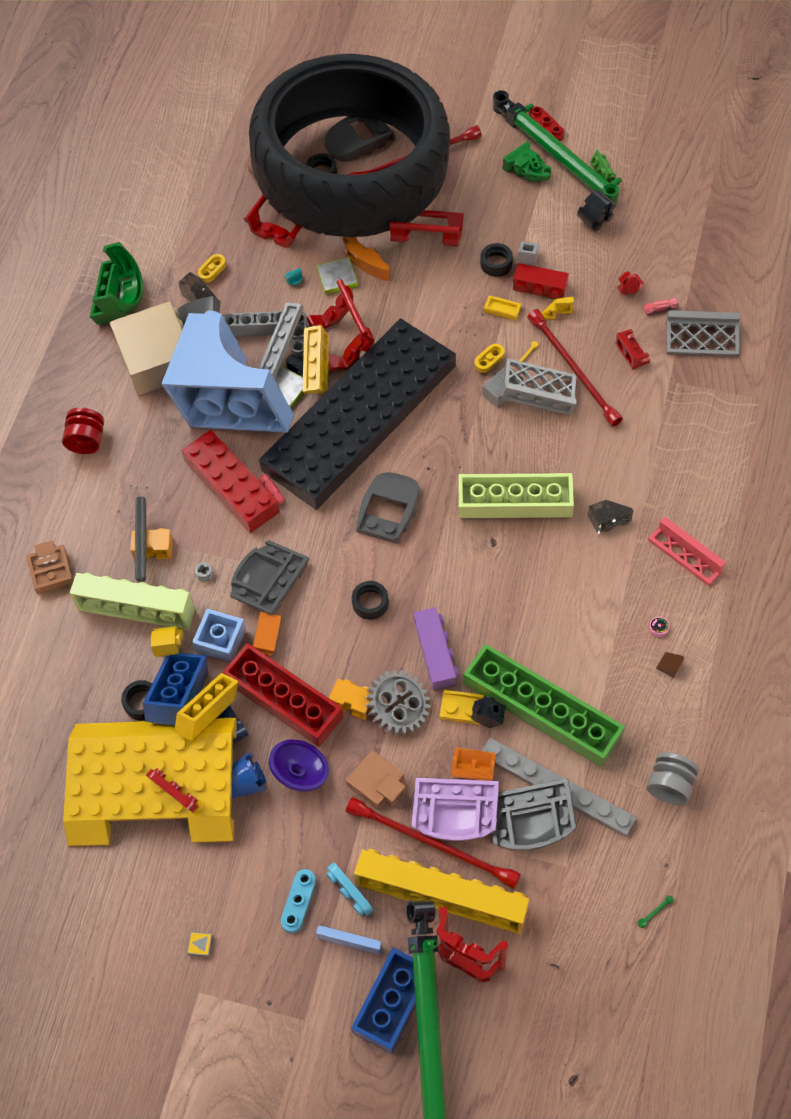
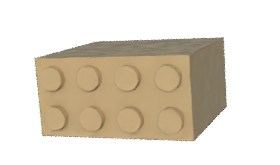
[110,301,184,396]

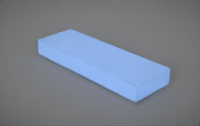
[316,926,382,955]

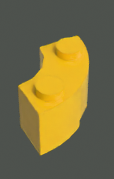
[151,626,184,657]

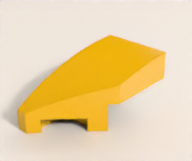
[542,297,574,320]

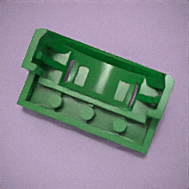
[90,242,143,325]

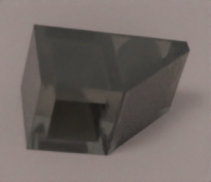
[178,272,217,301]
[588,500,633,534]

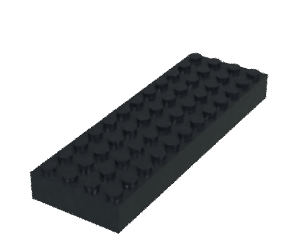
[259,318,456,510]

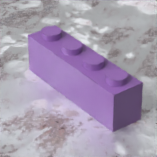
[413,607,459,691]

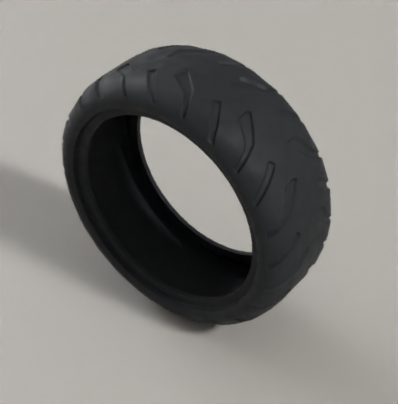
[249,53,450,237]

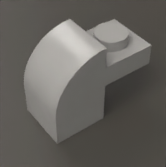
[517,241,540,266]

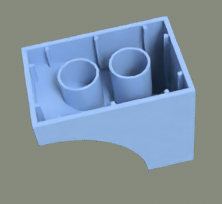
[162,311,294,432]

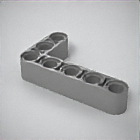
[223,311,308,360]

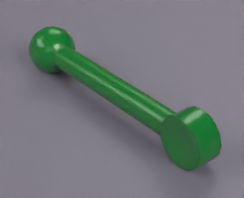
[638,895,674,928]

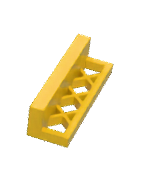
[303,325,329,397]

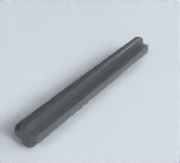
[135,496,146,582]

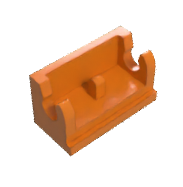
[253,612,281,657]
[451,747,496,781]

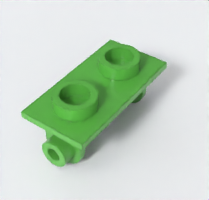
[590,149,616,182]

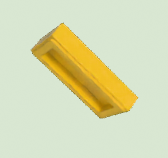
[483,295,522,321]

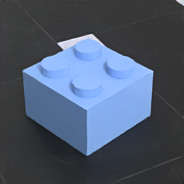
[192,609,247,663]

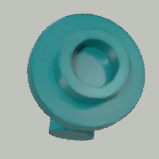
[284,267,303,285]

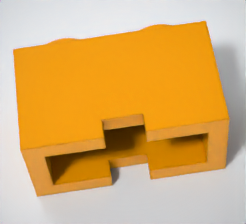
[130,528,173,560]
[329,679,372,721]

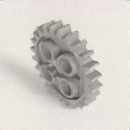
[365,669,430,735]

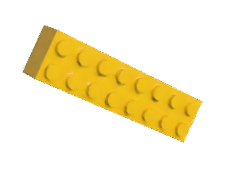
[354,849,530,935]

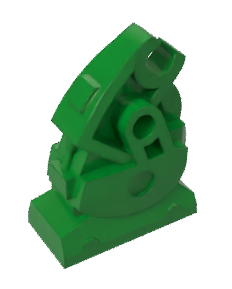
[502,141,551,181]

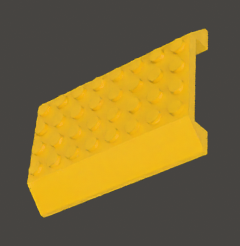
[63,718,237,846]

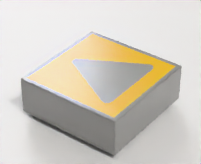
[187,932,213,957]

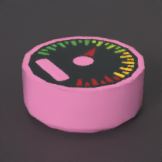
[649,617,669,637]

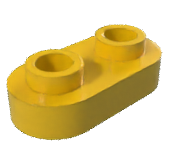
[198,254,226,283]
[474,344,505,373]

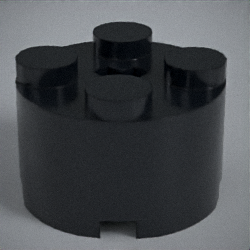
[577,190,616,232]

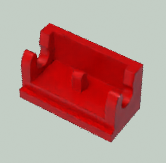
[615,329,650,370]

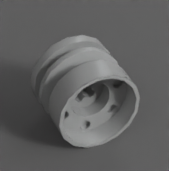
[646,752,700,805]

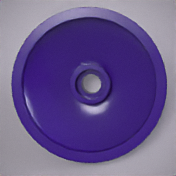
[269,739,329,792]

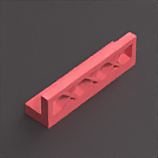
[648,517,726,586]

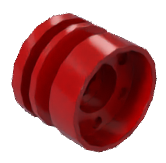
[61,408,105,454]

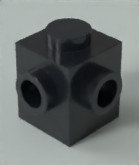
[471,696,506,728]

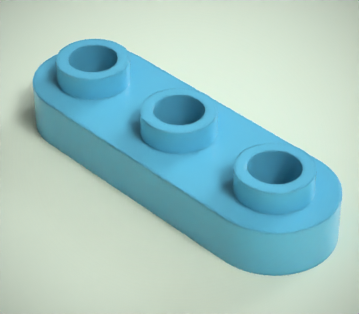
[326,862,374,917]
[281,869,316,933]

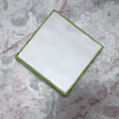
[316,257,358,295]
[275,366,304,409]

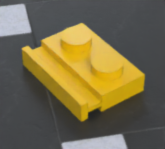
[439,690,484,725]

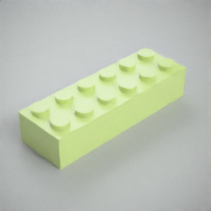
[459,473,574,518]
[70,573,195,630]

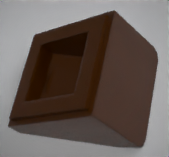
[656,652,685,678]

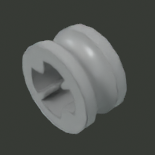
[195,562,213,582]

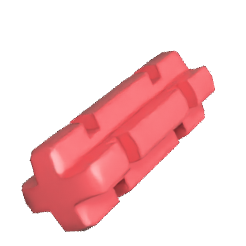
[644,297,678,314]
[259,473,285,505]

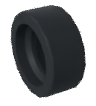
[306,153,337,174]
[480,243,513,277]
[351,581,389,620]
[121,680,152,720]

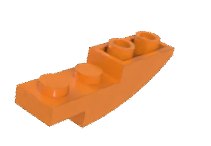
[342,237,391,281]

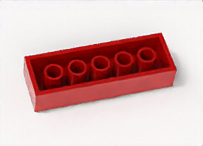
[181,430,280,534]
[222,643,344,747]

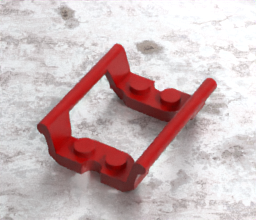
[244,194,303,248]
[390,210,464,247]
[307,279,374,372]
[437,907,508,982]

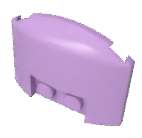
[412,778,499,841]

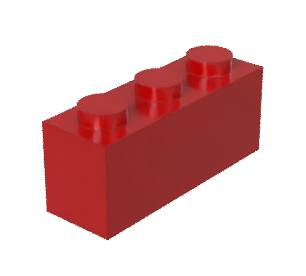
[513,263,569,299]

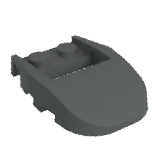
[325,116,395,162]
[356,472,420,544]

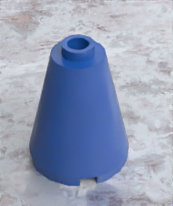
[231,752,267,799]

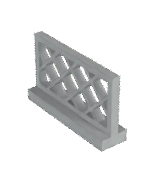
[666,311,740,357]
[501,358,577,415]

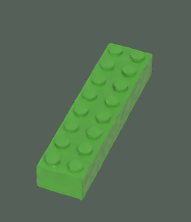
[463,644,625,768]

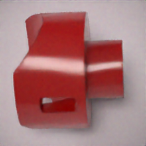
[617,271,644,295]

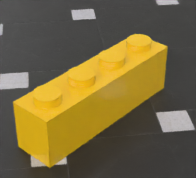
[174,673,238,741]

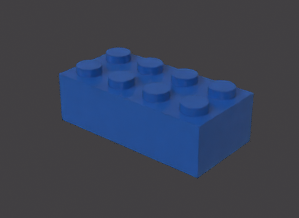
[143,653,208,725]
[351,947,416,1054]

